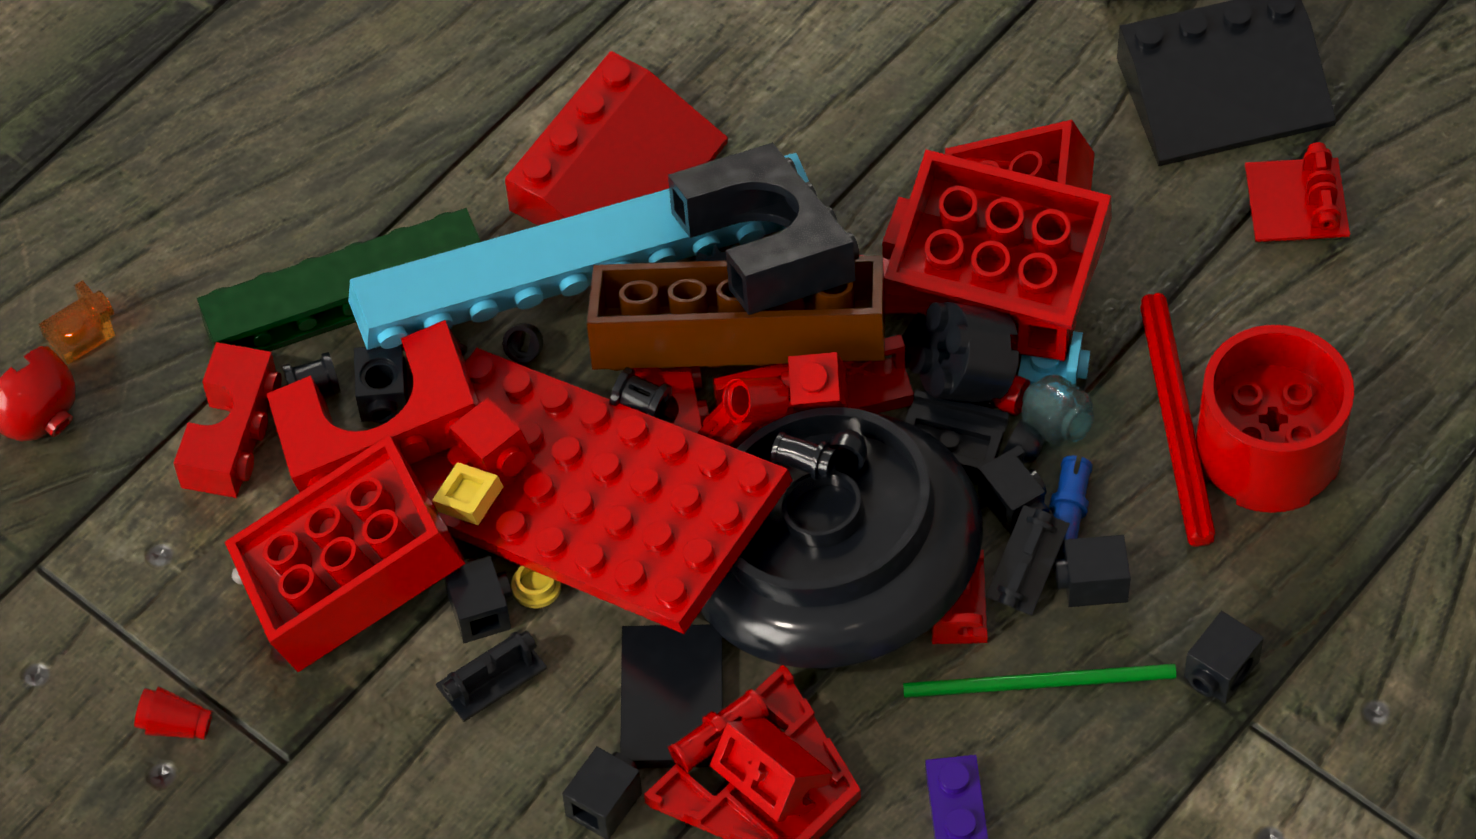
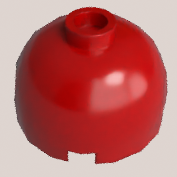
[0,346,76,441]

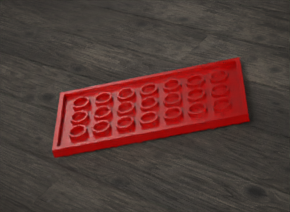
[409,348,793,634]

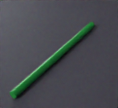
[903,663,1176,698]

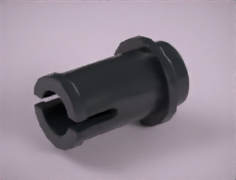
[771,432,839,481]

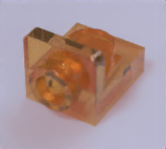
[39,280,115,365]

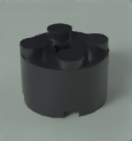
[910,302,1019,405]

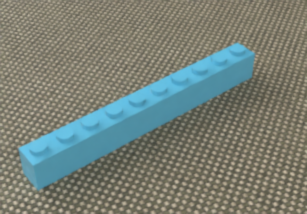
[348,153,809,350]

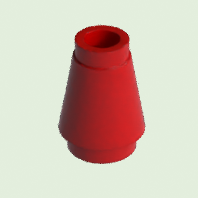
[134,686,213,740]

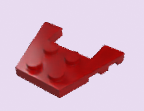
[644,665,861,839]

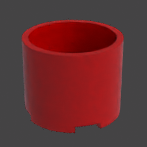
[1196,325,1354,513]

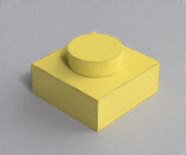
[432,462,503,525]

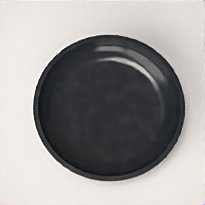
[701,407,983,669]

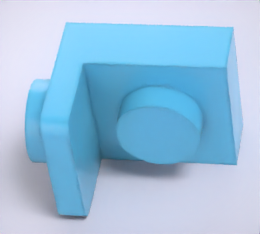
[1018,331,1090,397]

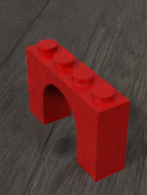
[266,320,479,492]

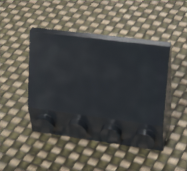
[1117,0,1336,166]

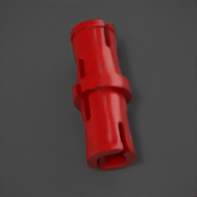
[668,689,769,773]

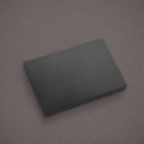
[620,624,723,768]

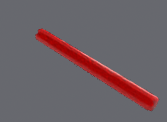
[1140,293,1215,547]

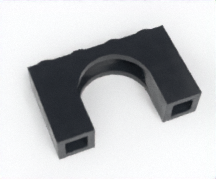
[668,142,859,315]

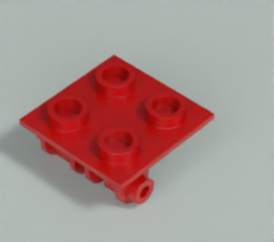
[1245,142,1350,242]

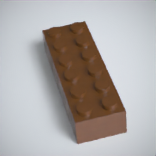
[587,255,885,371]

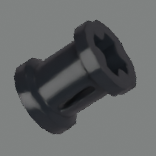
[282,352,341,394]
[609,367,672,419]

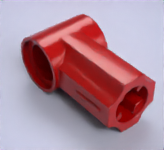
[697,377,789,449]

